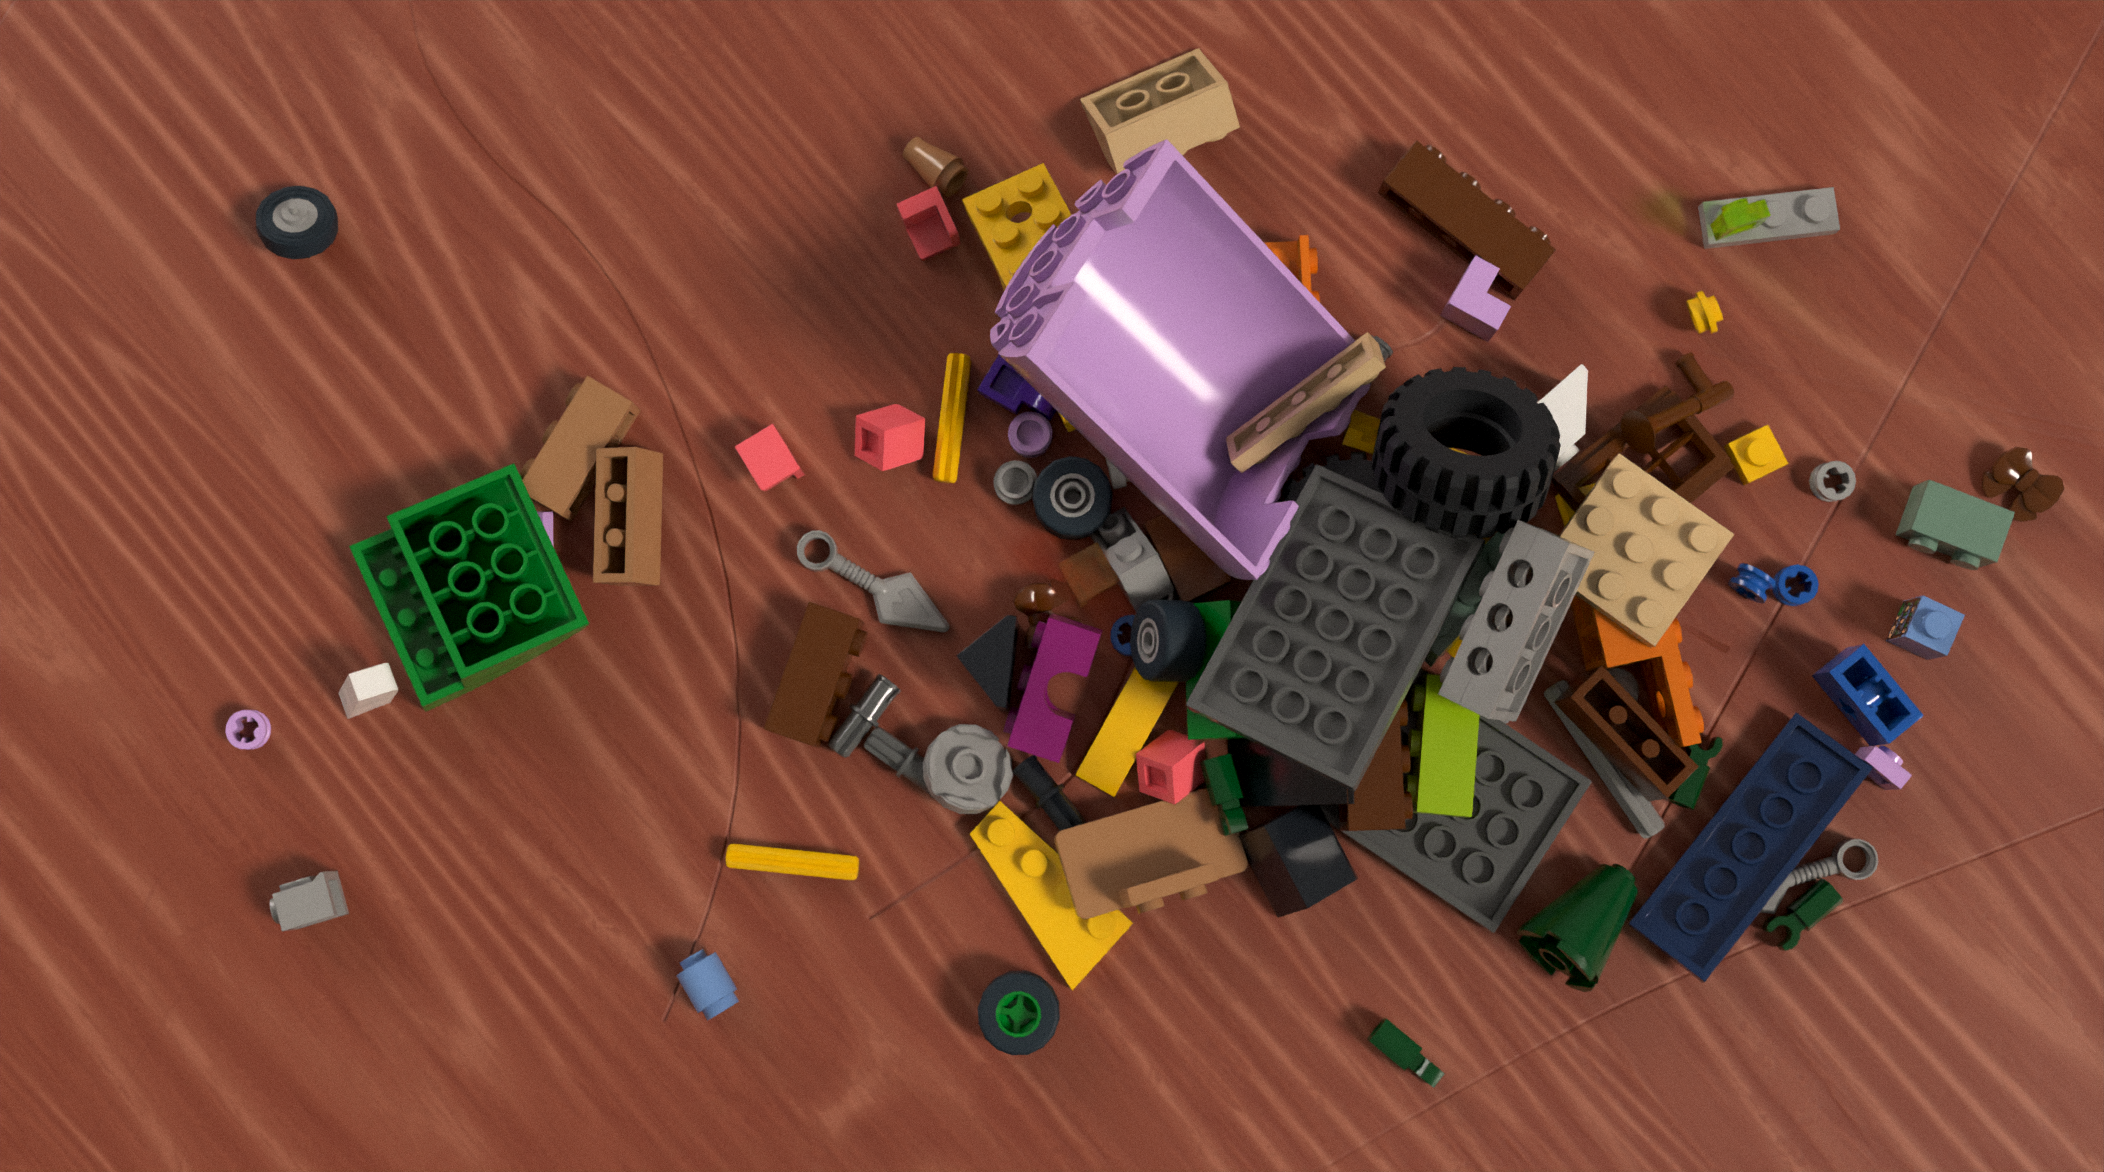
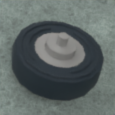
[256,186,338,259]

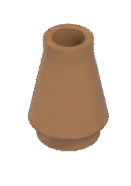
[903,137,968,197]

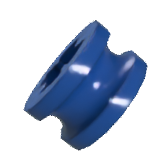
[1728,563,1776,604]
[1772,564,1819,607]
[1110,615,1135,656]

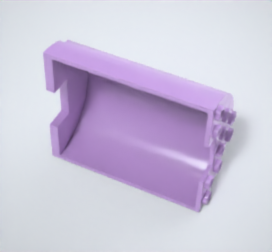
[990,139,1370,580]

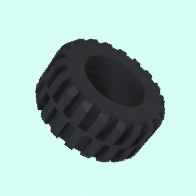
[1372,367,1561,539]

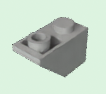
[1090,507,1175,613]

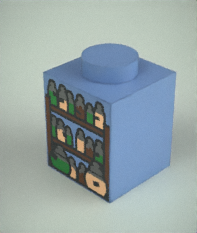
[1886,596,1965,660]

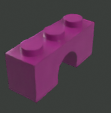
[1003,614,1103,763]

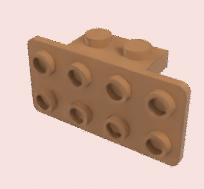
[1054,788,1248,919]

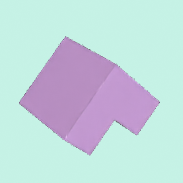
[1440,255,1511,342]

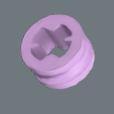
[225,710,271,750]

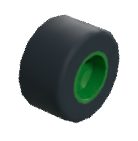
[978,970,1060,1055]

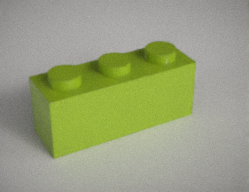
[1404,674,1480,818]

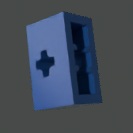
[1812,644,1924,746]

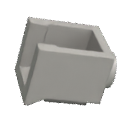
[269,871,349,931]

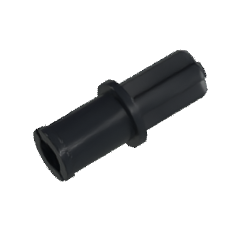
[1012,755,1087,831]

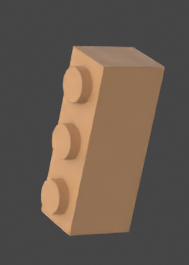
[520,375,641,522]
[593,447,663,586]

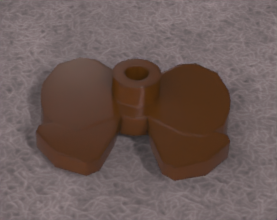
[1982,447,2064,522]
[1013,579,1081,652]

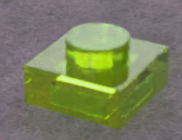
[1710,198,1771,241]

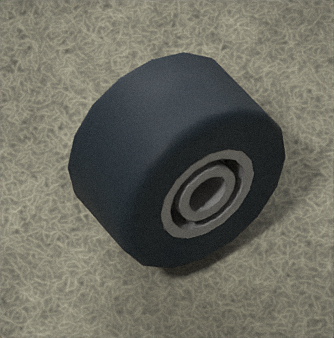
[1032,456,1113,540]
[1130,600,1206,682]

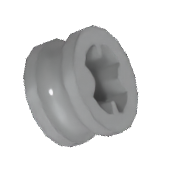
[1809,461,1856,502]

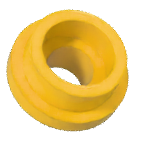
[1686,290,1723,334]

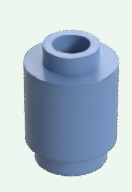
[676,949,739,1021]

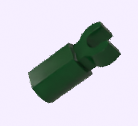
[1665,737,1723,810]
[1200,754,1248,836]
[1761,878,1843,951]
[1367,1017,1445,1088]

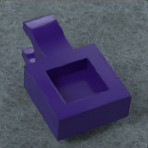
[977,355,1057,421]

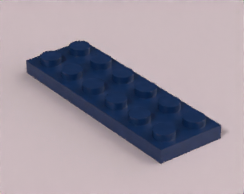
[1628,713,1873,983]

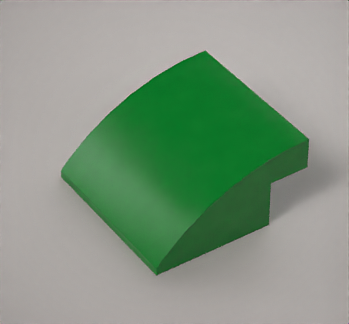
[349,463,589,712]

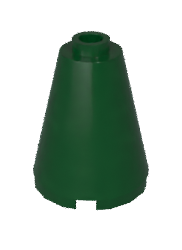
[1517,863,1638,992]

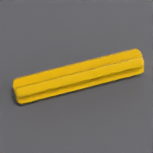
[933,353,971,483]
[726,844,859,880]

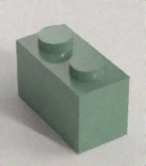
[1896,479,2015,570]

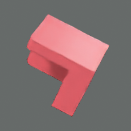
[896,186,961,261]
[855,404,925,471]
[735,424,805,491]
[1136,730,1206,805]

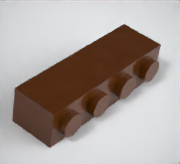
[1378,140,1556,300]

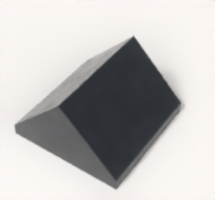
[956,615,1019,712]
[1238,805,1358,918]

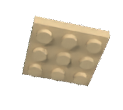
[1558,453,1734,648]

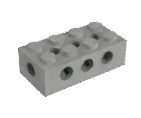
[1438,520,1595,721]

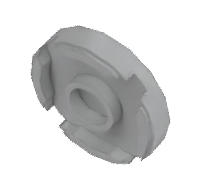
[922,724,1013,814]

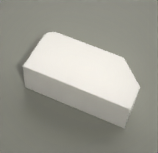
[338,663,398,719]

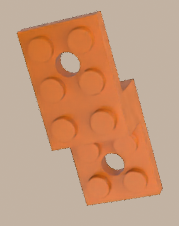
[1571,595,1704,747]

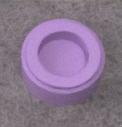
[1008,412,1052,458]

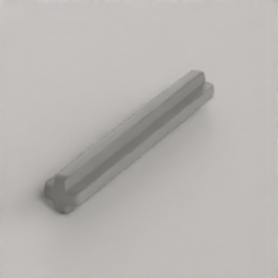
[1544,680,1665,839]

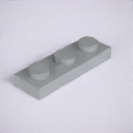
[1698,187,1840,249]

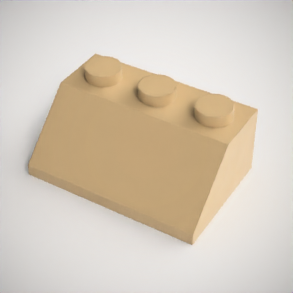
[1080,48,1240,175]

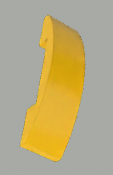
[1076,667,1178,797]

